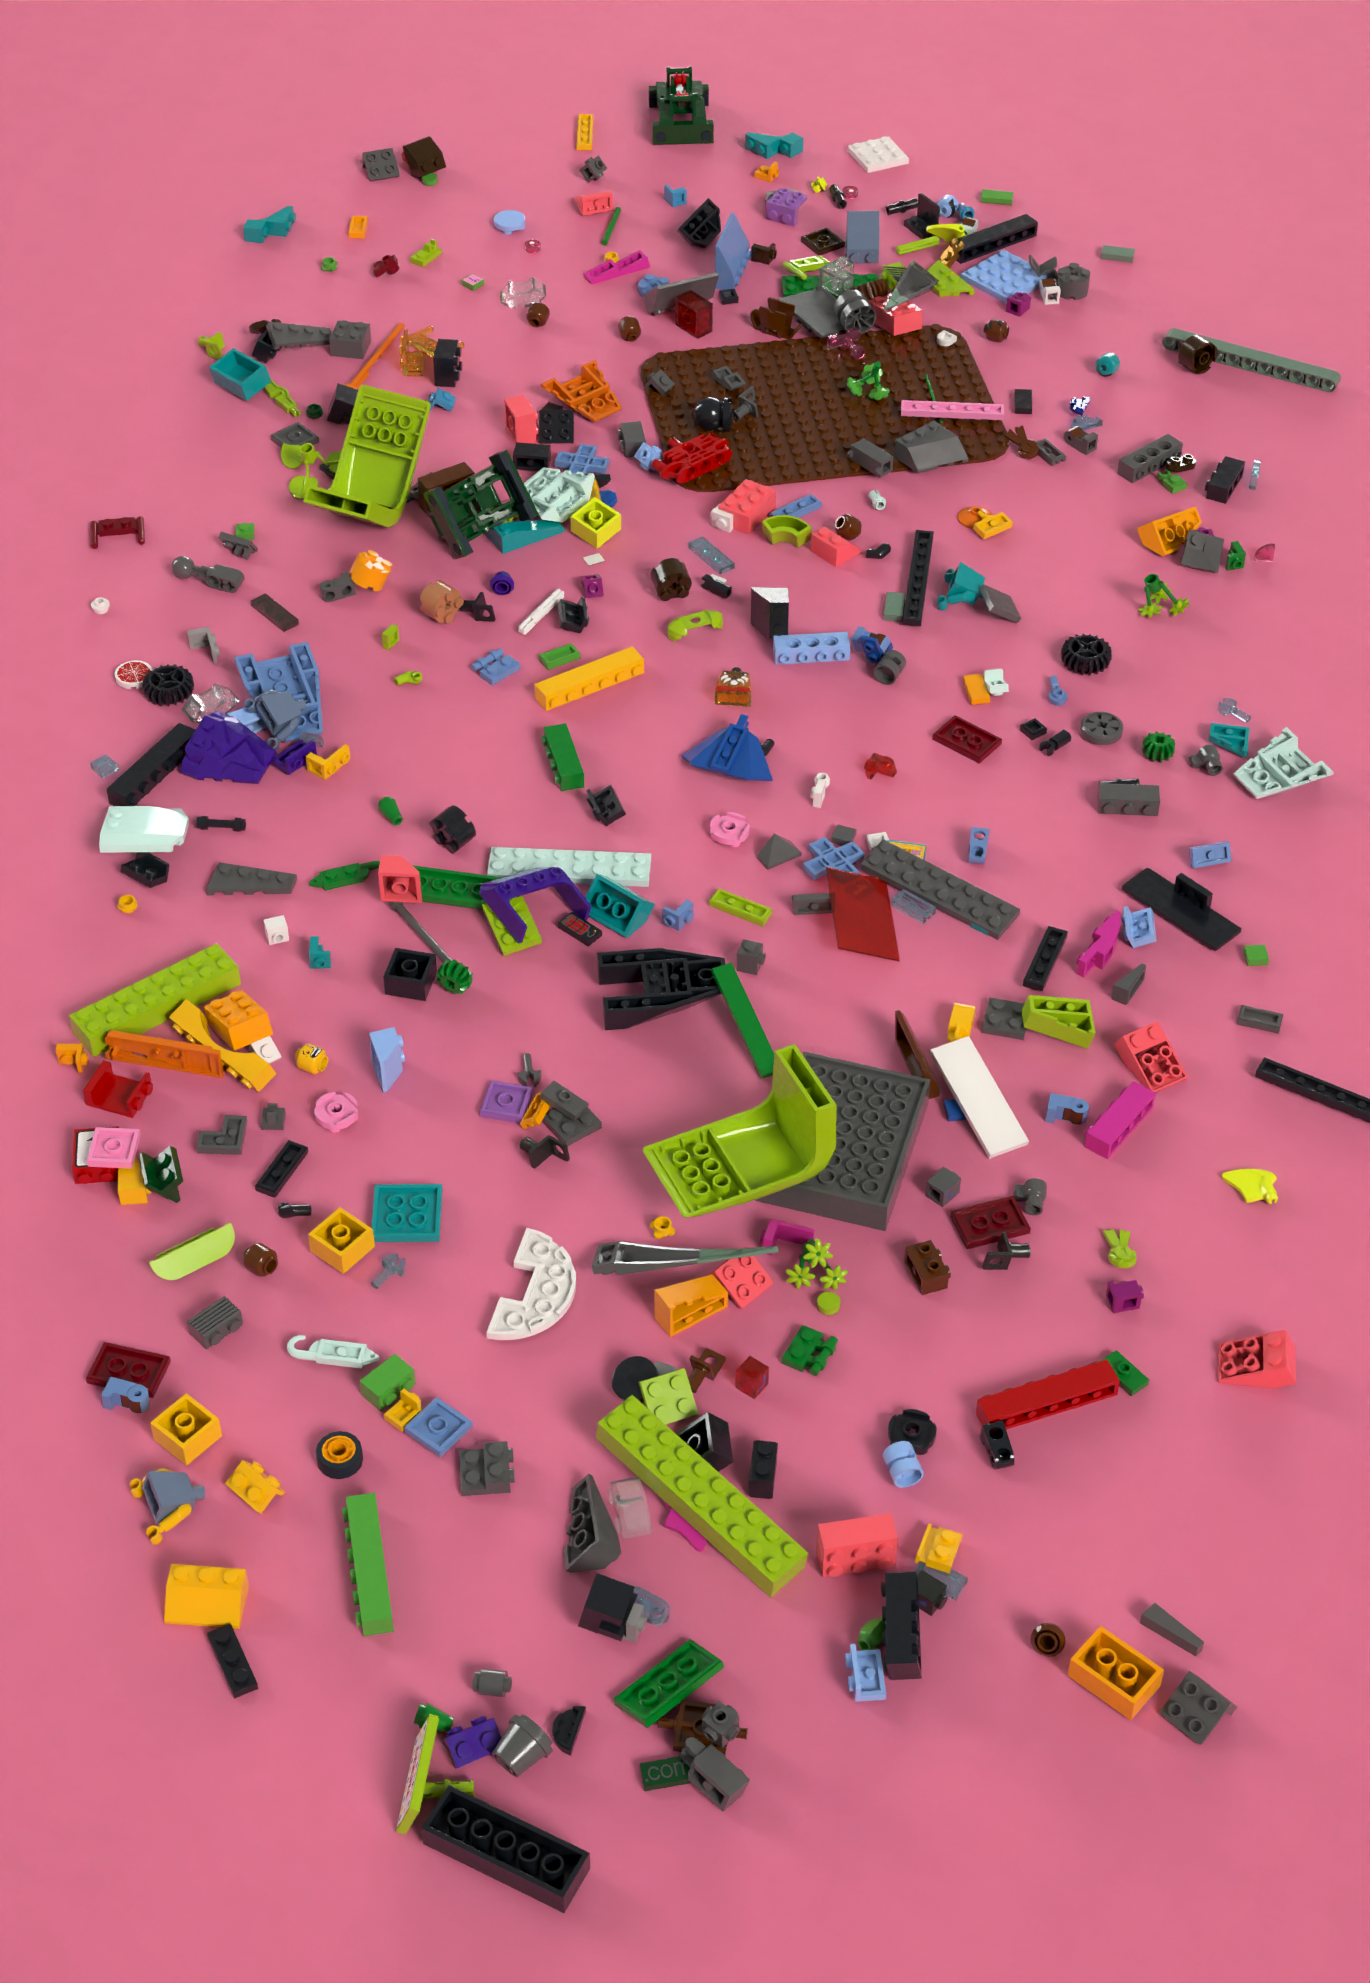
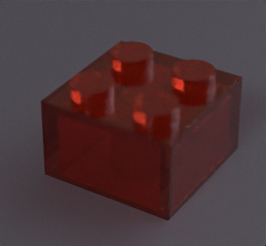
[676,290,713,339]

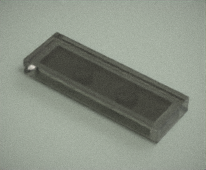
[251,593,299,632]

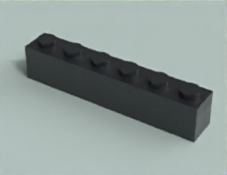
[950,214,1038,264]
[106,723,196,806]

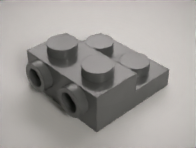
[459,1441,515,1496]

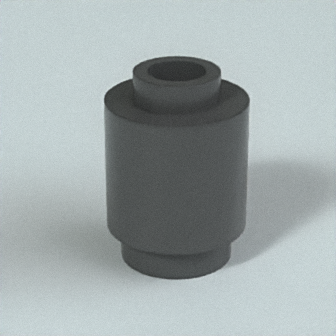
[473,1669,512,1697]

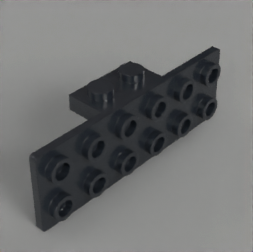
[1122,868,1241,951]

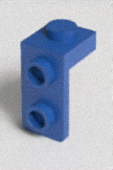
[859,635,893,663]

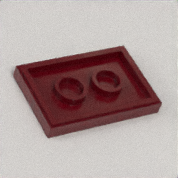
[932,715,1002,764]
[950,1195,1031,1249]
[86,1342,171,1398]

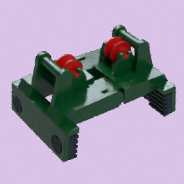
[649,66,714,145]

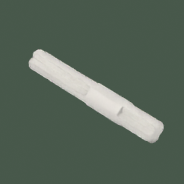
[518,589,565,635]

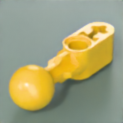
[944,1003,976,1045]

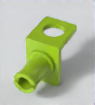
[198,332,225,359]

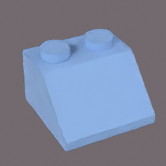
[369,1027,405,1092]

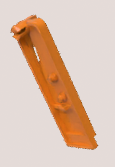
[105,1030,226,1078]

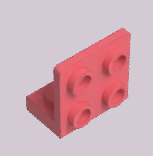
[574,191,613,215]
[707,1246,773,1309]

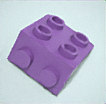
[766,188,807,226]

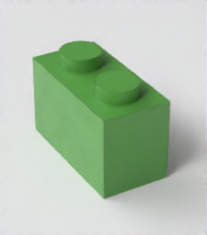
[360,1354,416,1411]

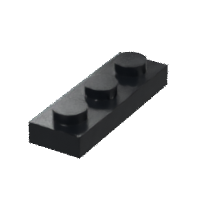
[207,1623,258,1699]

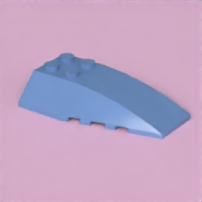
[234,642,323,742]

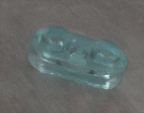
[633,1587,670,1626]

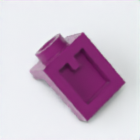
[581,574,604,598]

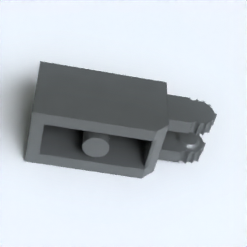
[679,1737,750,1812]

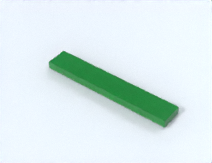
[711,962,774,1079]

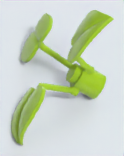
[281,443,342,499]

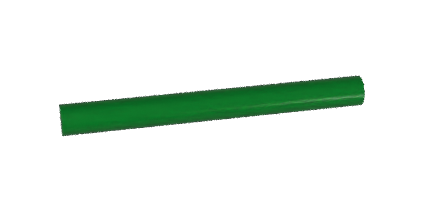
[601,207,621,246]

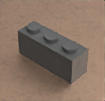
[1098,783,1160,816]

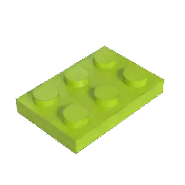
[482,896,542,956]

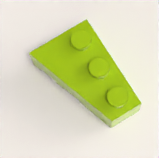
[1021,995,1096,1049]

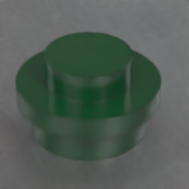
[306,404,323,419]

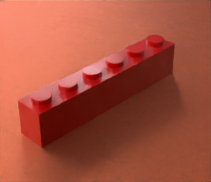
[976,1359,1120,1432]

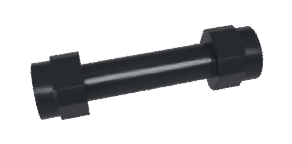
[196,816,246,832]

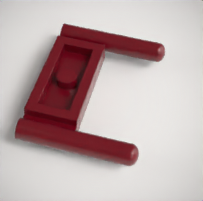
[90,516,145,549]

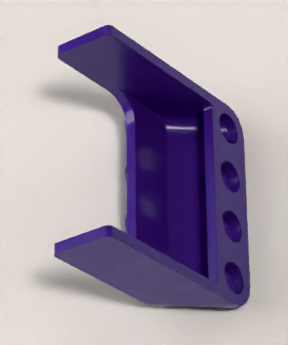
[479,867,591,944]

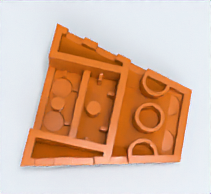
[541,360,622,422]

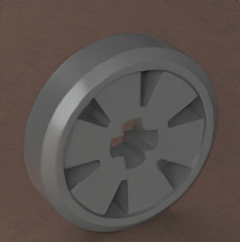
[1080,712,1123,745]

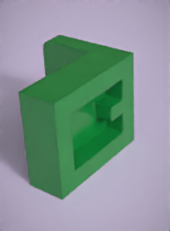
[1226,541,1246,571]

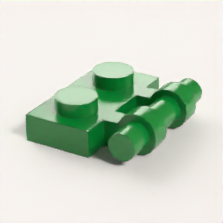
[781,1325,838,1376]

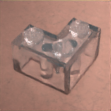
[819,256,854,296]

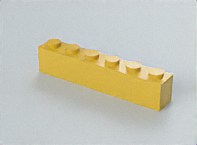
[534,646,644,711]

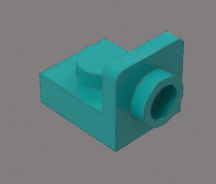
[309,936,331,969]

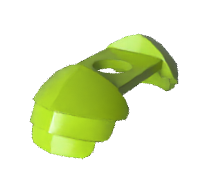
[667,610,723,641]

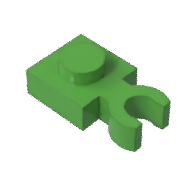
[1157,469,1187,494]

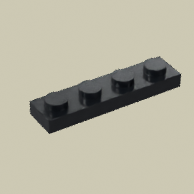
[1023,926,1068,992]

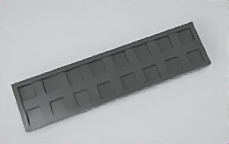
[861,839,1020,940]

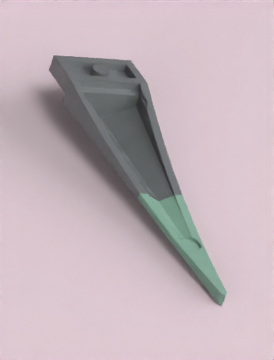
[884,260,939,311]
[592,1241,779,1275]

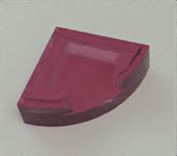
[1254,543,1275,562]

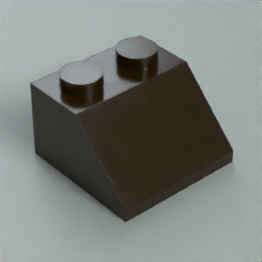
[403,136,446,177]

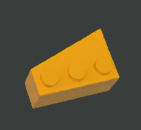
[654,1274,728,1337]

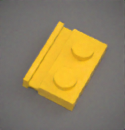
[915,1523,963,1573]

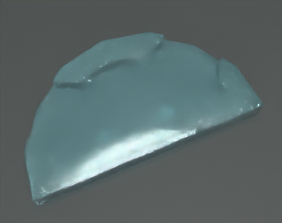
[1071,415,1103,431]

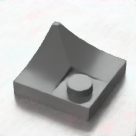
[1180,530,1224,573]

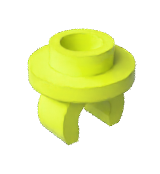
[811,176,827,193]

